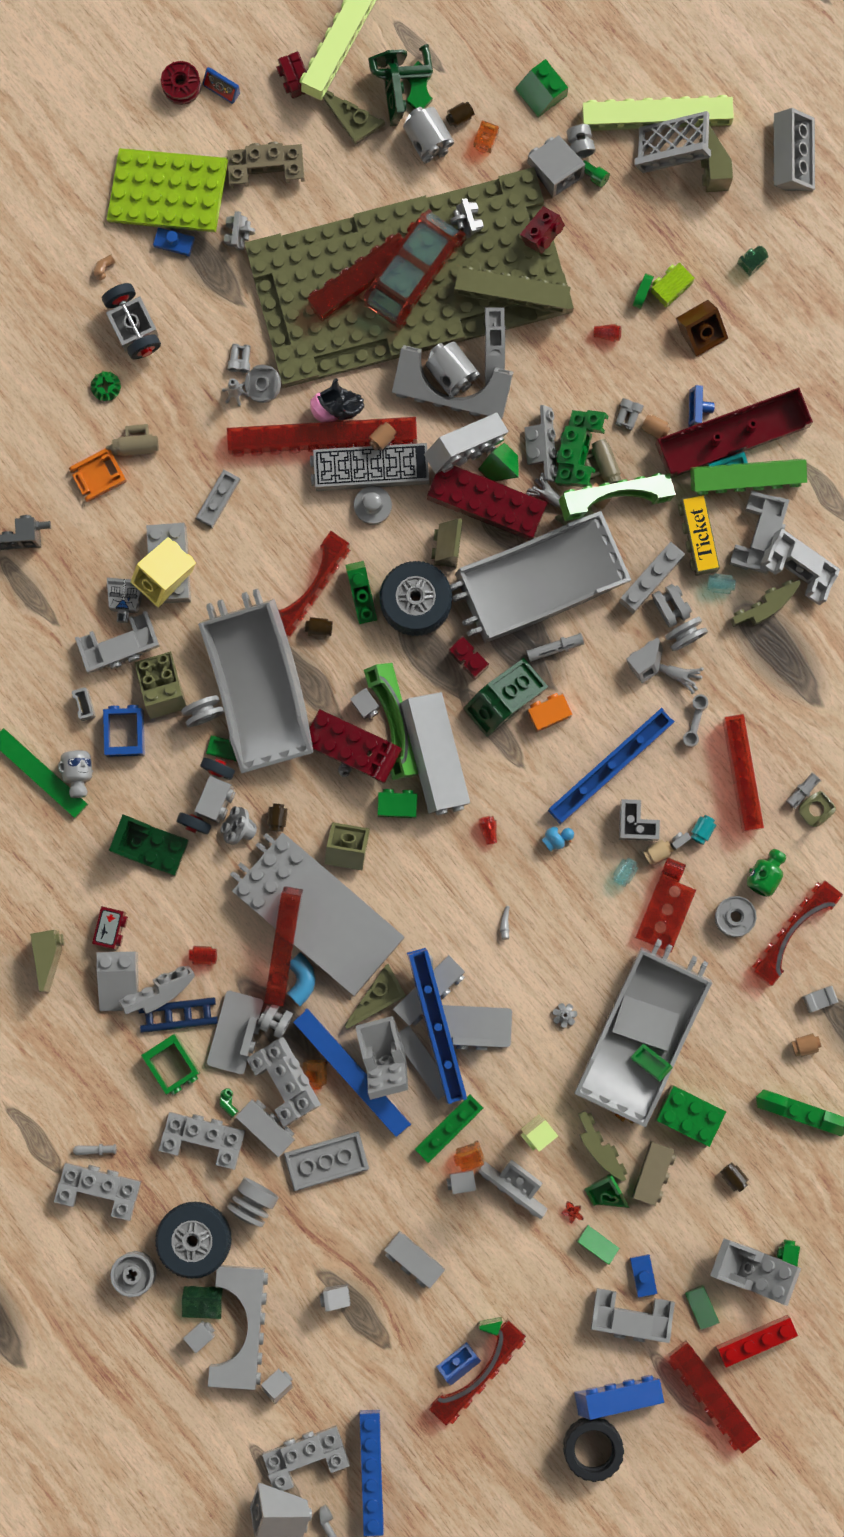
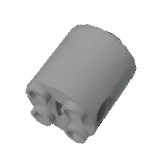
[403,107,454,164]
[426,342,480,398]

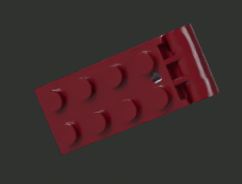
[309,709,402,783]

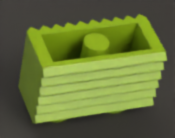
[651,263,695,308]

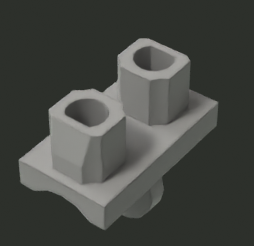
[450,198,484,238]
[224,211,255,250]

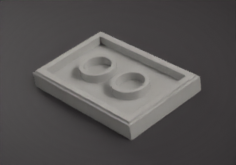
[612,995,680,1052]

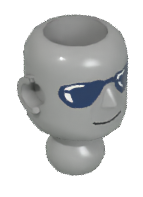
[58,750,93,798]

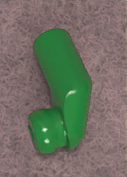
[219,1088,238,1118]

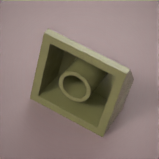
[324,822,370,870]

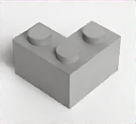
[619,799,660,841]

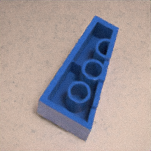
[574,1375,664,1420]

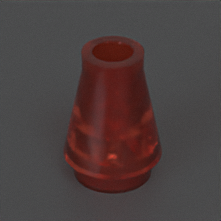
[593,323,622,342]
[478,815,497,845]

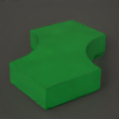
[406,61,433,109]

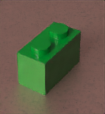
[378,789,417,818]

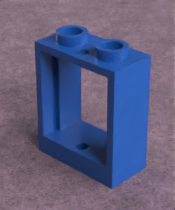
[103,705,145,757]

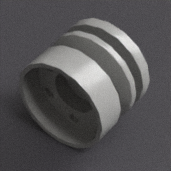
[227,1177,279,1227]

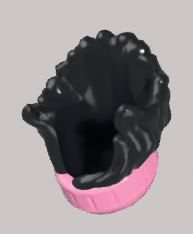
[310,378,365,423]

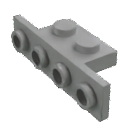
[525,405,558,482]
[478,1160,548,1219]

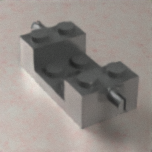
[0,515,51,550]

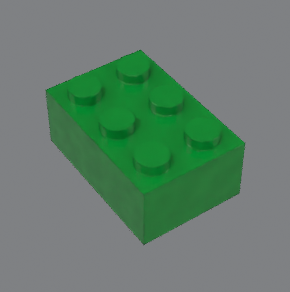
[655,1085,726,1147]

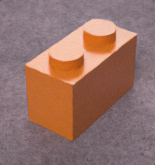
[527,693,573,732]

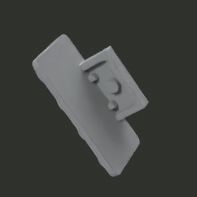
[207,991,264,1074]
[442,1005,512,1050]

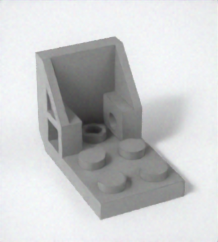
[356,1016,408,1100]
[710,1238,801,1306]

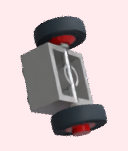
[102,283,161,360]
[177,757,236,834]

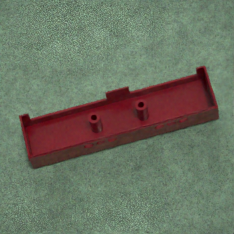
[655,387,813,478]

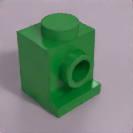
[777,1239,800,1266]

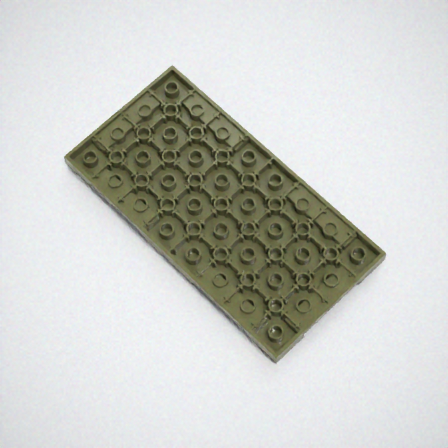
[245,167,574,388]

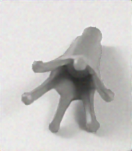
[222,378,249,406]
[526,473,561,509]
[658,663,704,694]

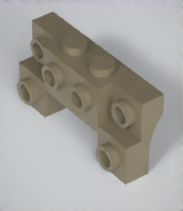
[227,142,305,188]

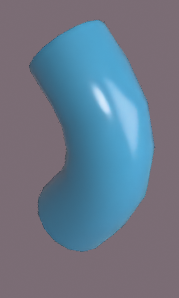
[287,952,316,1007]

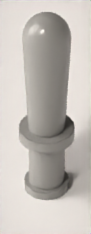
[73,1144,117,1156]

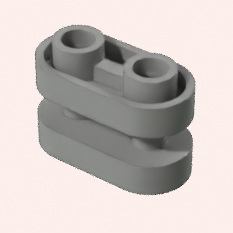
[652,584,692,628]
[257,1003,294,1039]

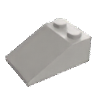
[96,952,139,1011]

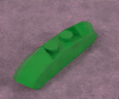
[756,1089,844,1137]

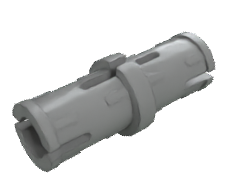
[786,773,821,809]

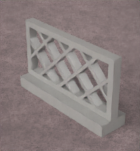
[635,111,711,173]

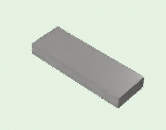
[196,470,241,528]

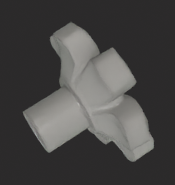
[553,1003,577,1028]

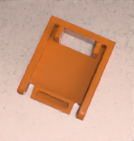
[69,448,127,502]

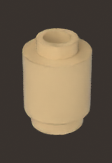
[643,839,673,865]

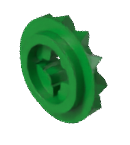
[91,371,121,401]

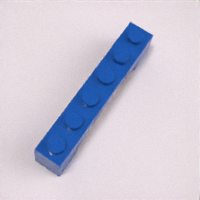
[360,1410,384,1536]

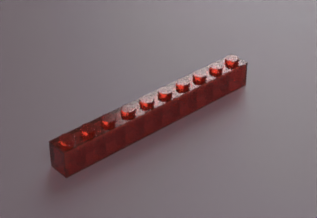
[227,417,417,457]

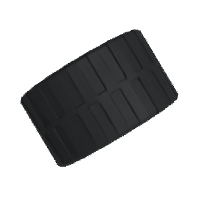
[563,1418,624,1482]

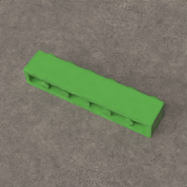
[690,459,807,495]

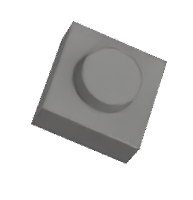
[670,832,691,851]

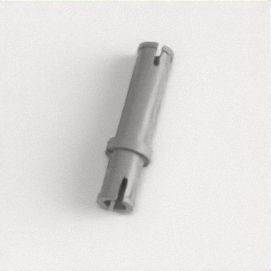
[526,633,584,662]

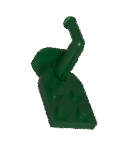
[368,44,433,126]

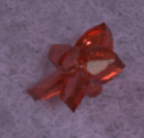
[561,1201,584,1224]

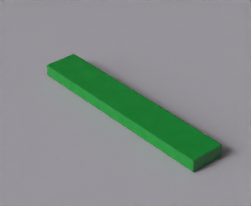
[0,728,89,819]

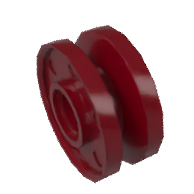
[161,61,201,105]

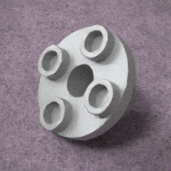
[354,486,392,525]
[220,806,257,845]

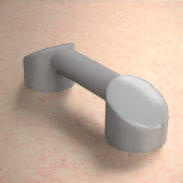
[683,694,708,747]
[319,1504,337,1537]

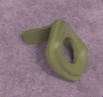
[798,791,836,827]

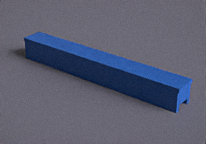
[548,708,675,825]
[407,948,467,1104]
[293,1008,411,1137]

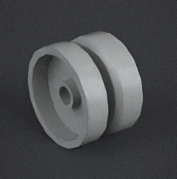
[110,1251,157,1297]

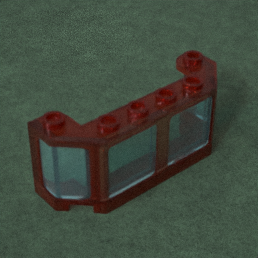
[363,209,467,330]

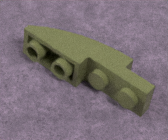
[730,579,800,627]
[578,1111,627,1181]

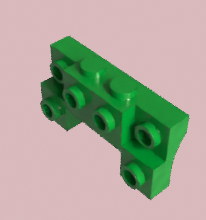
[555,410,609,487]

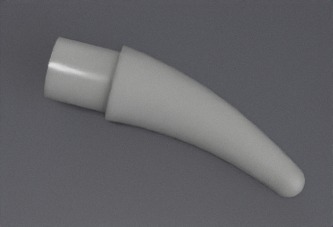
[500,906,510,940]

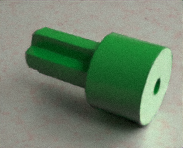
[583,160,610,187]

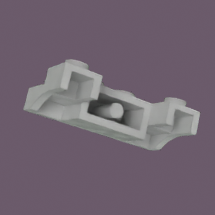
[729,491,789,574]
[761,528,840,605]
[75,611,160,674]
[247,1037,321,1127]
[159,1112,246,1170]
[54,1163,142,1221]
[591,1288,675,1343]
[262,1425,350,1491]

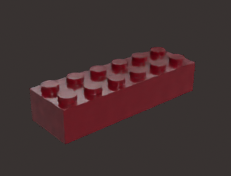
[427,466,547,541]

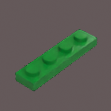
[415,1094,483,1163]

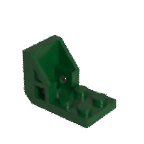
[463,658,548,737]
[109,814,189,876]

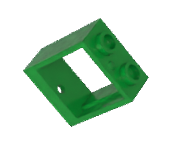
[141,1034,200,1096]

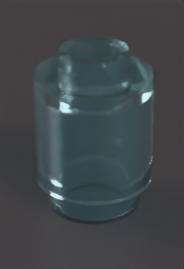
[707,573,736,594]
[612,858,639,887]

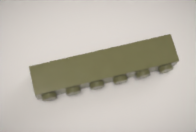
[454,266,571,314]

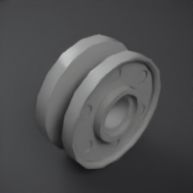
[665,617,708,651]
[181,695,224,727]
[715,896,757,937]

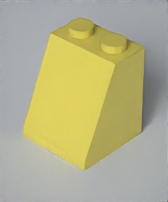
[131,537,196,607]

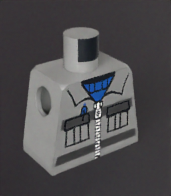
[107,578,143,623]

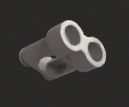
[227,344,251,373]
[615,398,644,430]

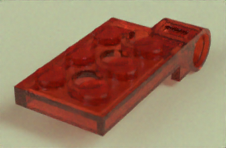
[635,857,696,953]

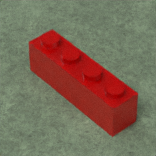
[716,1315,798,1368]

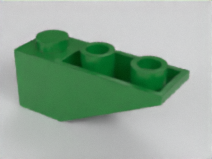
[345,561,377,624]

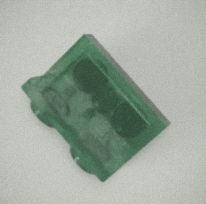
[182,1286,223,1319]

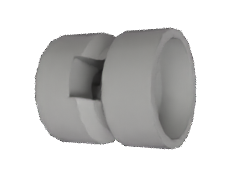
[566,124,596,158]

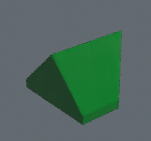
[478,443,519,481]
[584,1174,629,1208]

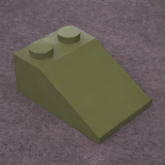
[431,518,462,568]
[30,930,64,992]

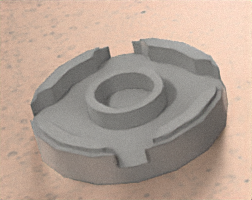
[245,364,281,403]

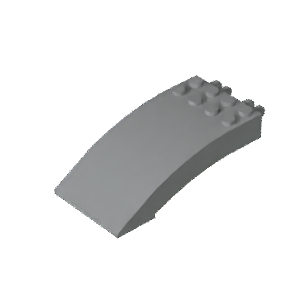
[450,511,631,643]
[198,589,313,774]
[230,832,405,996]
[574,939,712,1127]

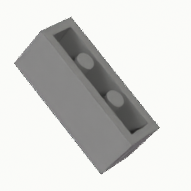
[236,1099,295,1157]
[385,1231,445,1288]

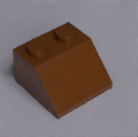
[676,300,728,357]

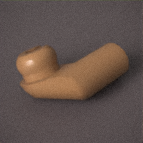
[93,255,116,280]

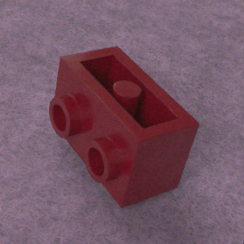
[520,206,565,254]

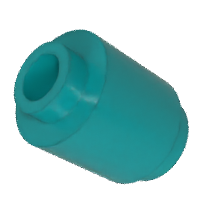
[691,815,717,845]

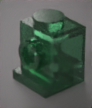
[737,245,769,276]

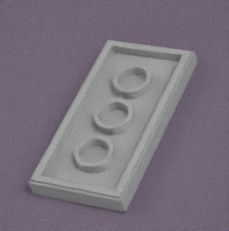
[284,1131,369,1191]

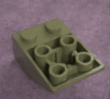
[699,125,733,192]
[135,651,187,719]

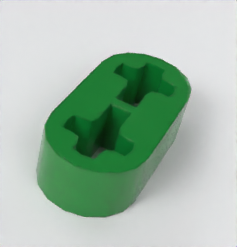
[632,273,654,309]

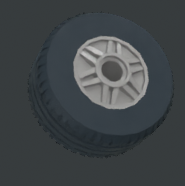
[379,561,452,636]
[155,1201,232,1279]

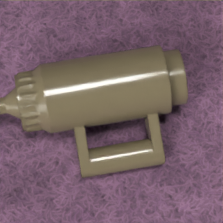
[106,424,159,456]
[585,439,621,484]

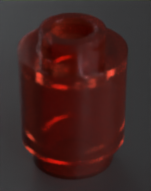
[189,946,217,966]

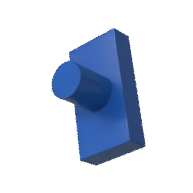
[153,227,195,257]
[688,385,715,427]
[630,1254,658,1298]

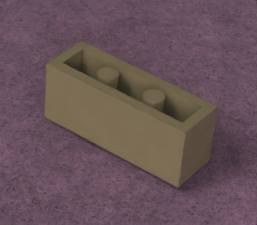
[632,1141,676,1206]

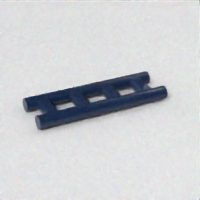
[138,997,218,1033]

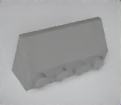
[773,108,815,191]

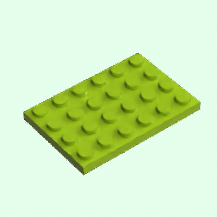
[107,148,228,232]

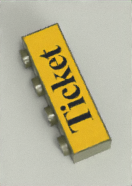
[678,494,720,576]

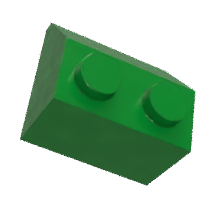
[515,59,568,117]

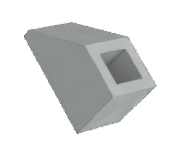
[626,637,663,683]
[320,1284,351,1312]

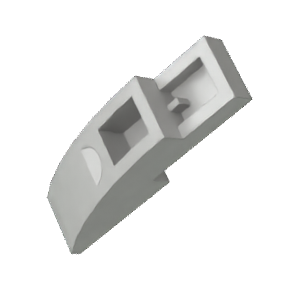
[485,308,505,385]
[118,965,195,1014]

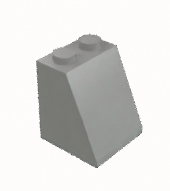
[527,135,585,198]
[250,1483,312,1537]

